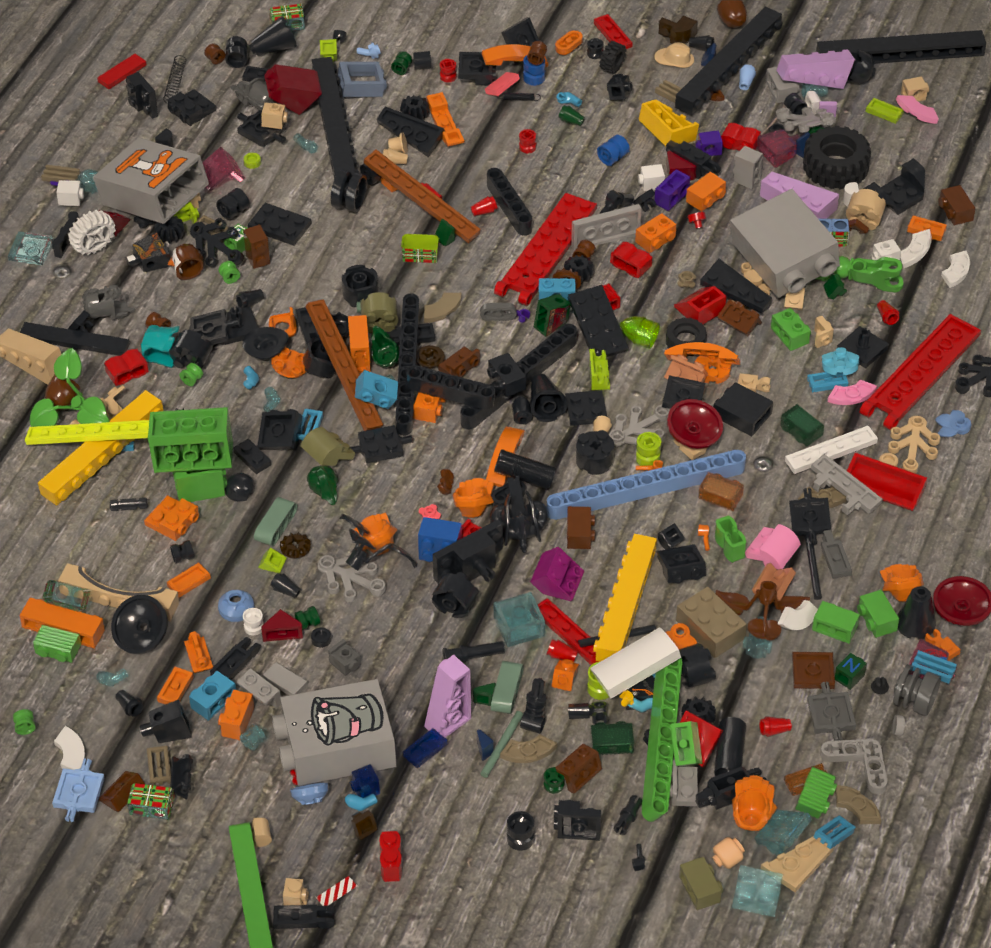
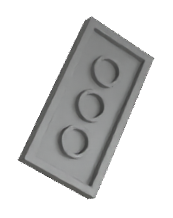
[571,204,641,251]

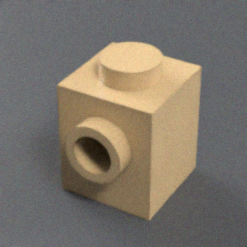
[262,103,288,129]

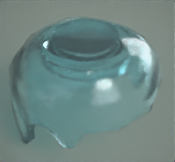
[77,169,98,194]

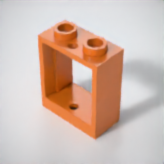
[348,315,370,373]

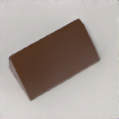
[99,771,145,812]

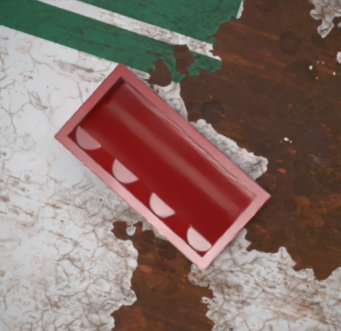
[847,453,927,511]

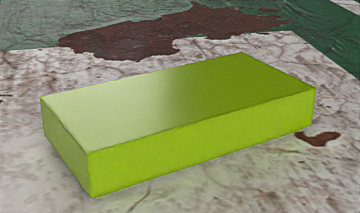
[865,98,904,124]

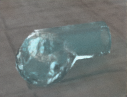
[293,133,317,153]
[263,387,280,412]
[96,669,128,687]

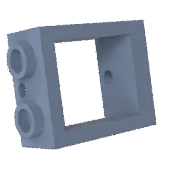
[337,62,387,97]

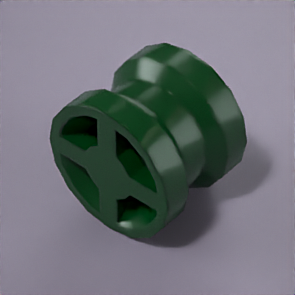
[544,767,565,794]

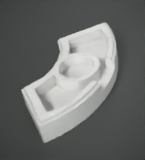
[900,229,932,268]
[941,251,970,288]
[778,600,818,630]
[54,726,85,770]

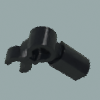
[600,190,634,214]
[568,701,608,724]

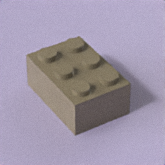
[676,587,747,658]

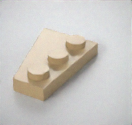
[761,836,834,892]

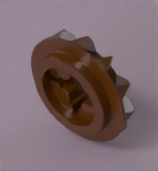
[553,268,581,290]

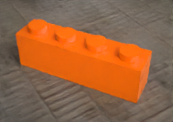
[19,598,105,649]

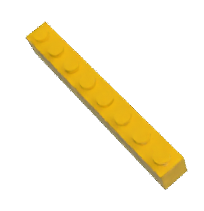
[38,390,164,506]
[593,534,657,662]

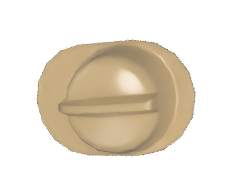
[654,42,694,68]

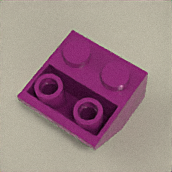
[530,546,584,601]

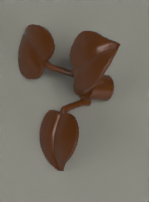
[715,581,810,640]

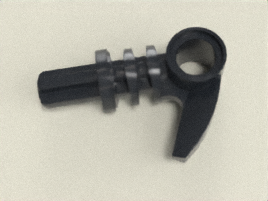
[520,678,547,734]

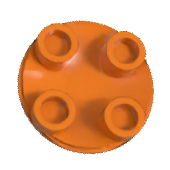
[271,347,306,378]

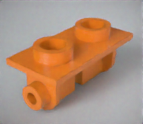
[184,631,213,673]

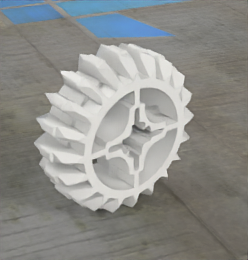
[68,210,116,255]

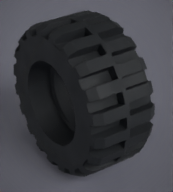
[803,126,871,190]

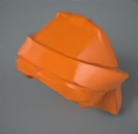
[453,478,494,518]
[353,513,398,556]
[880,564,924,602]
[732,775,777,831]

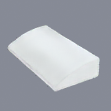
[590,627,681,699]

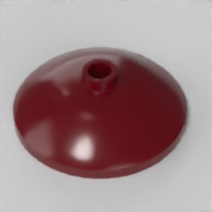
[667,399,723,449]
[933,576,991,626]

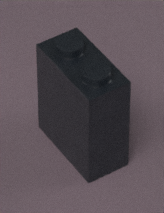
[713,382,773,437]

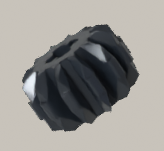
[400,95,429,120]
[154,215,185,244]
[564,255,594,284]
[681,696,716,723]

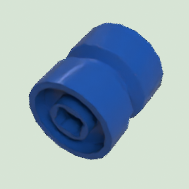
[523,55,545,86]
[597,134,630,166]

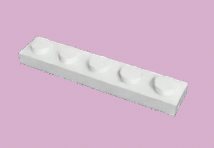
[785,426,878,474]

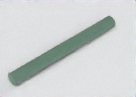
[480,711,523,778]

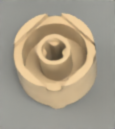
[846,189,886,230]

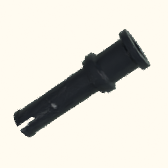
[442,641,505,663]

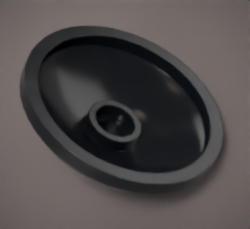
[111,595,168,654]

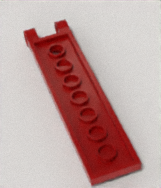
[494,193,597,306]
[859,314,981,430]

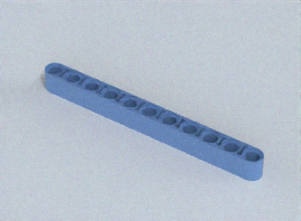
[547,450,746,520]

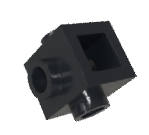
[607,74,633,100]

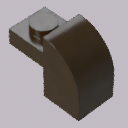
[658,16,698,44]

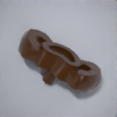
[437,469,454,495]

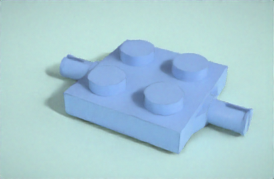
[52,758,105,822]

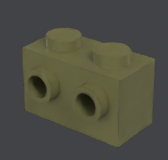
[679,857,723,910]

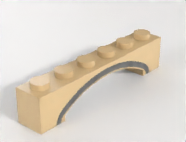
[58,563,179,621]

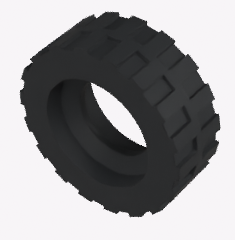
[666,317,707,357]

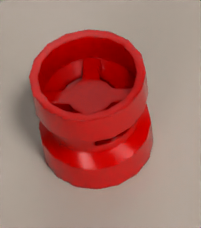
[440,59,457,83]
[519,129,536,154]

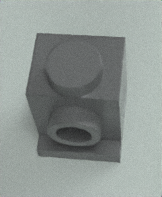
[328,639,361,676]

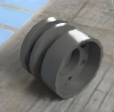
[893,664,941,716]

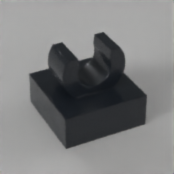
[632,189,656,212]
[68,310,93,332]

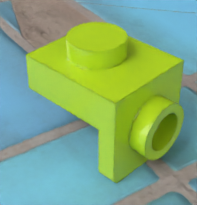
[320,39,337,61]
[172,202,199,224]

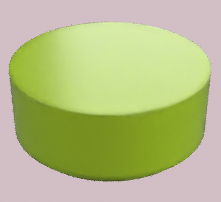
[243,152,261,169]

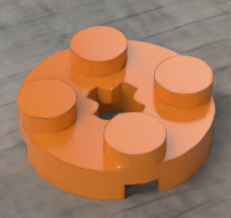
[695,355,732,384]

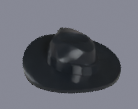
[242,327,289,359]

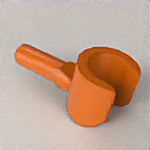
[636,460,663,471]
[698,524,710,551]

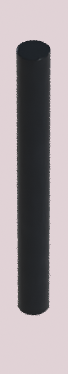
[805,535,822,600]
[578,624,656,647]

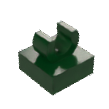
[823,273,847,300]

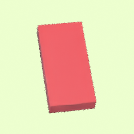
[485,72,520,96]

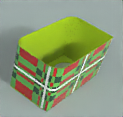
[401,234,439,263]

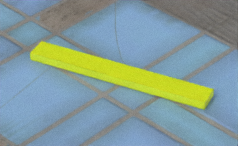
[25,420,149,445]

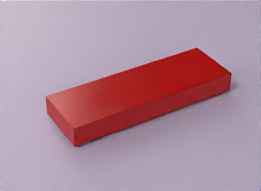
[594,14,633,49]
[97,54,147,89]

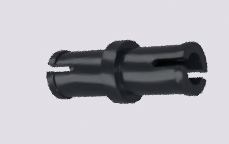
[614,795,642,835]

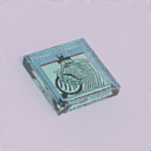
[8,231,53,265]

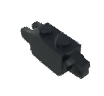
[666,140,721,179]
[695,767,767,810]

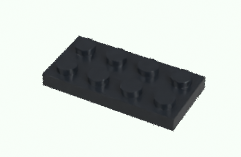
[567,285,629,357]

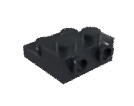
[458,52,496,85]
[126,72,158,119]
[167,89,216,126]
[257,409,303,450]
[657,544,706,583]
[554,800,601,841]

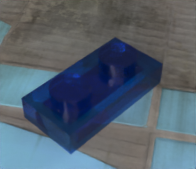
[403,728,447,768]

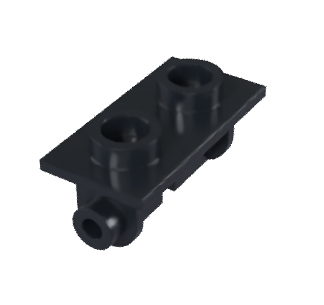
[170,754,193,799]

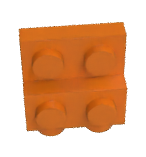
[144,495,199,541]

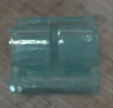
[754,810,812,856]
[732,865,783,917]

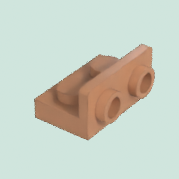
[664,354,708,382]
[752,563,796,602]

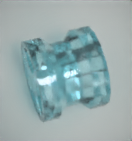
[240,724,266,751]

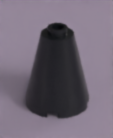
[249,16,297,56]
[530,374,567,422]
[897,586,936,640]

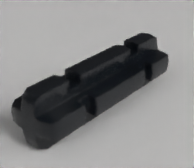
[109,497,148,511]

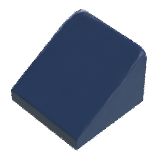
[701,43,717,66]
[795,132,810,158]
[477,729,494,761]

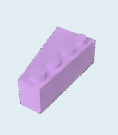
[776,49,855,89]
[760,172,839,219]
[424,655,471,741]

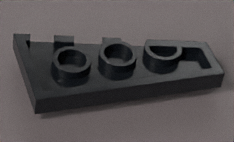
[377,106,445,157]

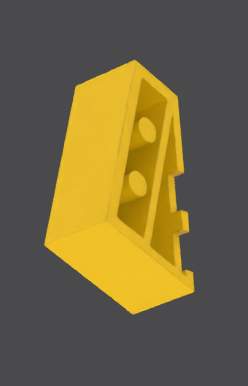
[639,99,699,146]

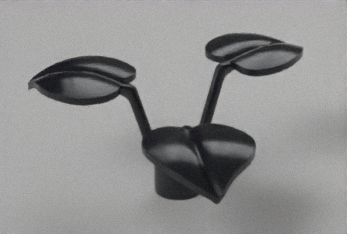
[339,514,416,571]

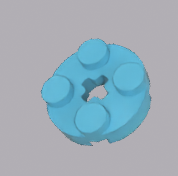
[822,348,859,375]

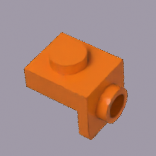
[552,659,579,691]

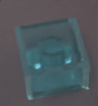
[493,592,545,647]

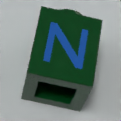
[835,653,867,690]

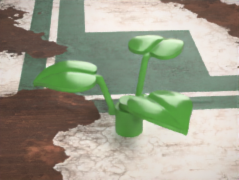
[30,348,110,427]

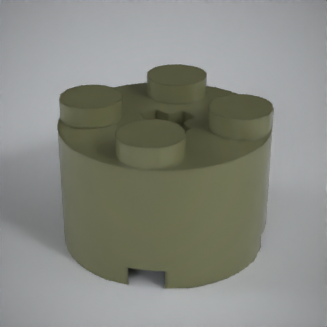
[360,292,398,333]

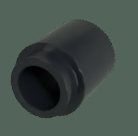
[512,397,532,424]

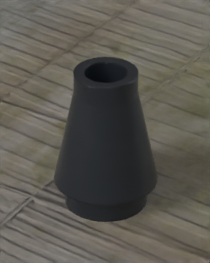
[689,35,714,51]
[236,289,264,308]
[270,573,301,599]
[115,690,143,717]

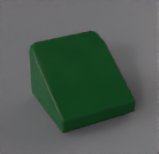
[435,219,455,246]
[473,683,496,706]

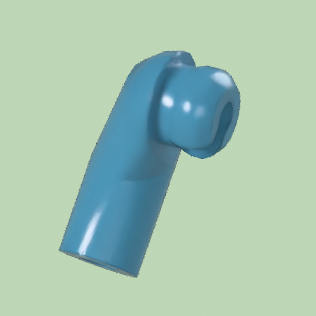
[556,92,582,107]
[243,366,259,390]
[345,794,377,811]

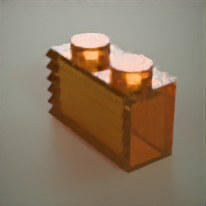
[698,472,744,511]

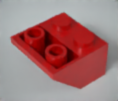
[674,286,726,324]

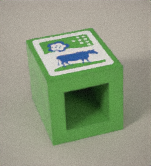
[224,223,247,253]

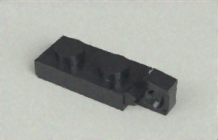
[386,323,436,345]

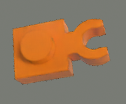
[925,629,961,661]

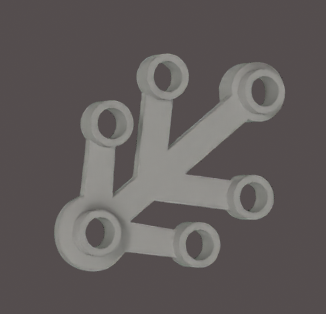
[776,107,836,133]
[608,405,670,447]
[318,555,385,602]

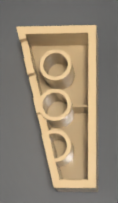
[0,328,61,385]

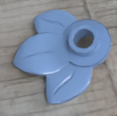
[935,410,972,437]

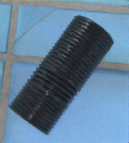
[494,449,556,490]
[714,717,746,776]

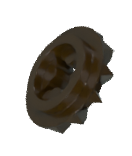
[416,345,445,369]
[280,532,311,559]

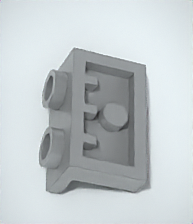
[237,668,281,709]
[669,760,698,806]

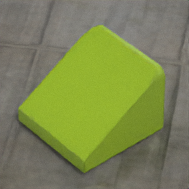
[258,547,287,573]

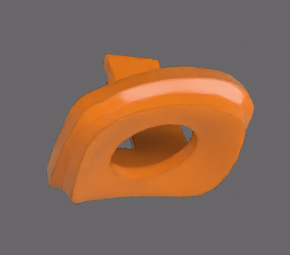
[268,307,297,338]

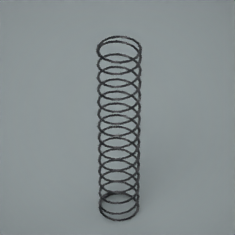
[163,55,186,104]

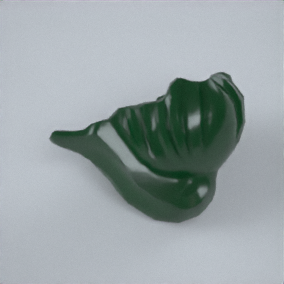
[371,326,399,369]
[307,465,338,505]

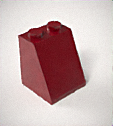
[264,64,322,115]

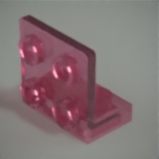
[202,147,245,191]

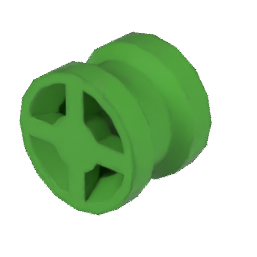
[218,261,240,284]
[179,363,203,387]
[13,709,36,735]

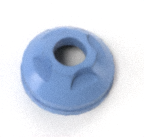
[218,590,254,622]
[290,782,328,805]

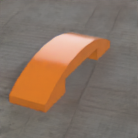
[482,44,549,67]
[426,92,464,146]
[664,342,741,365]
[486,426,525,487]

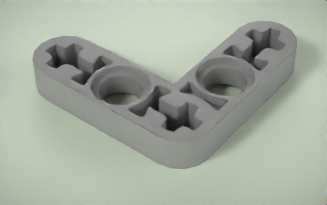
[820,739,887,794]

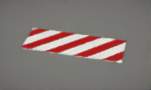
[316,876,357,906]

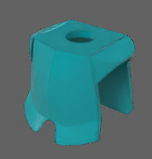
[141,325,180,368]

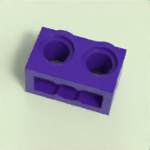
[655,169,690,211]

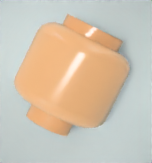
[712,837,745,869]

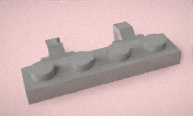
[811,454,883,515]

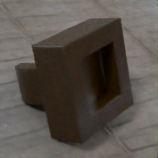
[351,810,378,840]

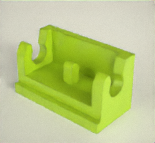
[589,349,610,390]

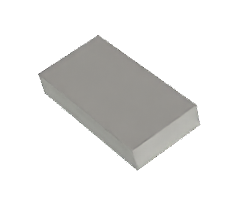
[263,662,307,695]

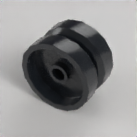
[330,170,367,212]

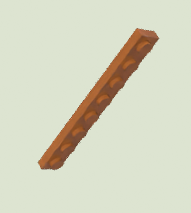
[364,150,481,243]
[305,299,383,431]

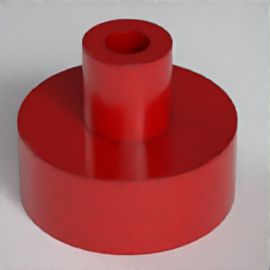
[688,212,706,229]

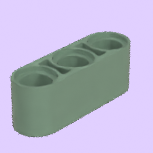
[254,497,297,546]
[491,661,523,714]

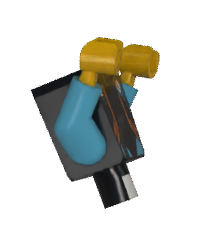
[619,673,655,713]

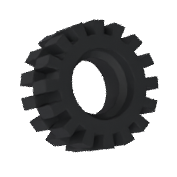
[599,41,627,74]

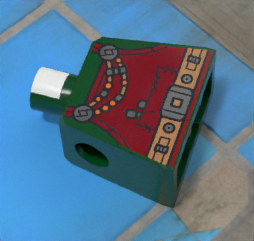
[533,294,572,337]

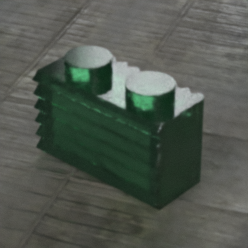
[780,404,824,447]
[590,721,634,755]

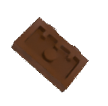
[717,299,762,336]
[438,346,480,377]
[556,744,602,794]

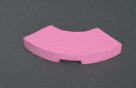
[896,95,939,124]
[828,380,877,405]

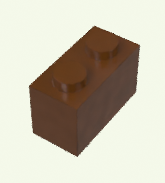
[938,185,975,226]
[243,225,270,269]
[567,506,595,549]

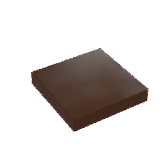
[792,652,835,689]

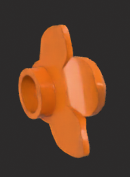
[665,623,697,649]

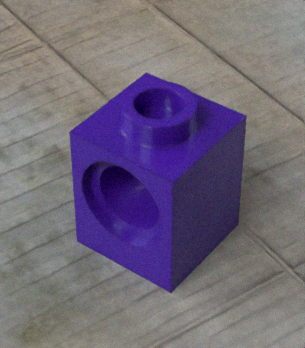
[695,130,723,156]

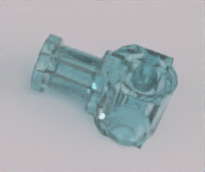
[742,616,773,658]

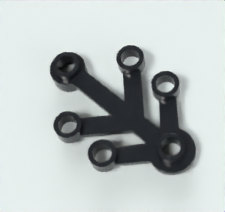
[190,218,244,268]
[955,355,991,397]

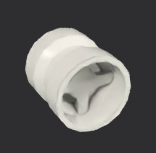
[243,608,264,636]

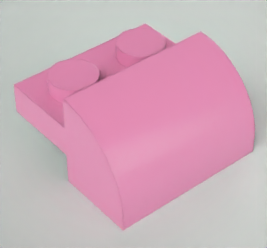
[745,524,801,569]

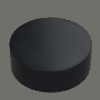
[311,627,331,648]

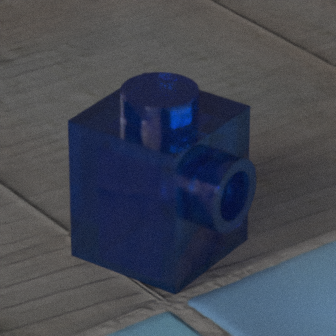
[350,764,380,798]

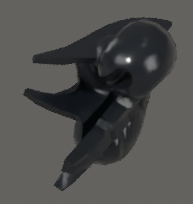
[489,475,549,553]

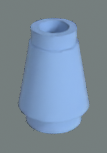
[739,65,756,90]

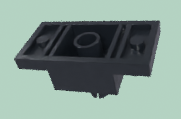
[433,519,503,583]

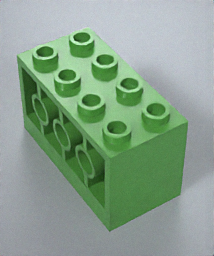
[148,407,233,473]
[173,468,227,502]

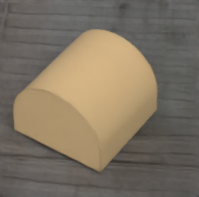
[251,818,272,848]

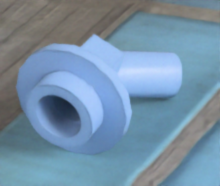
[357,42,381,59]

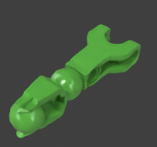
[815,256,903,292]

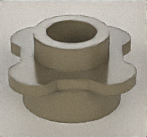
[677,271,696,288]

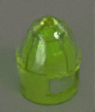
[620,316,660,349]

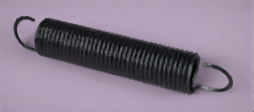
[497,93,541,101]

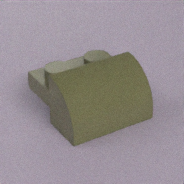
[301,427,355,466]

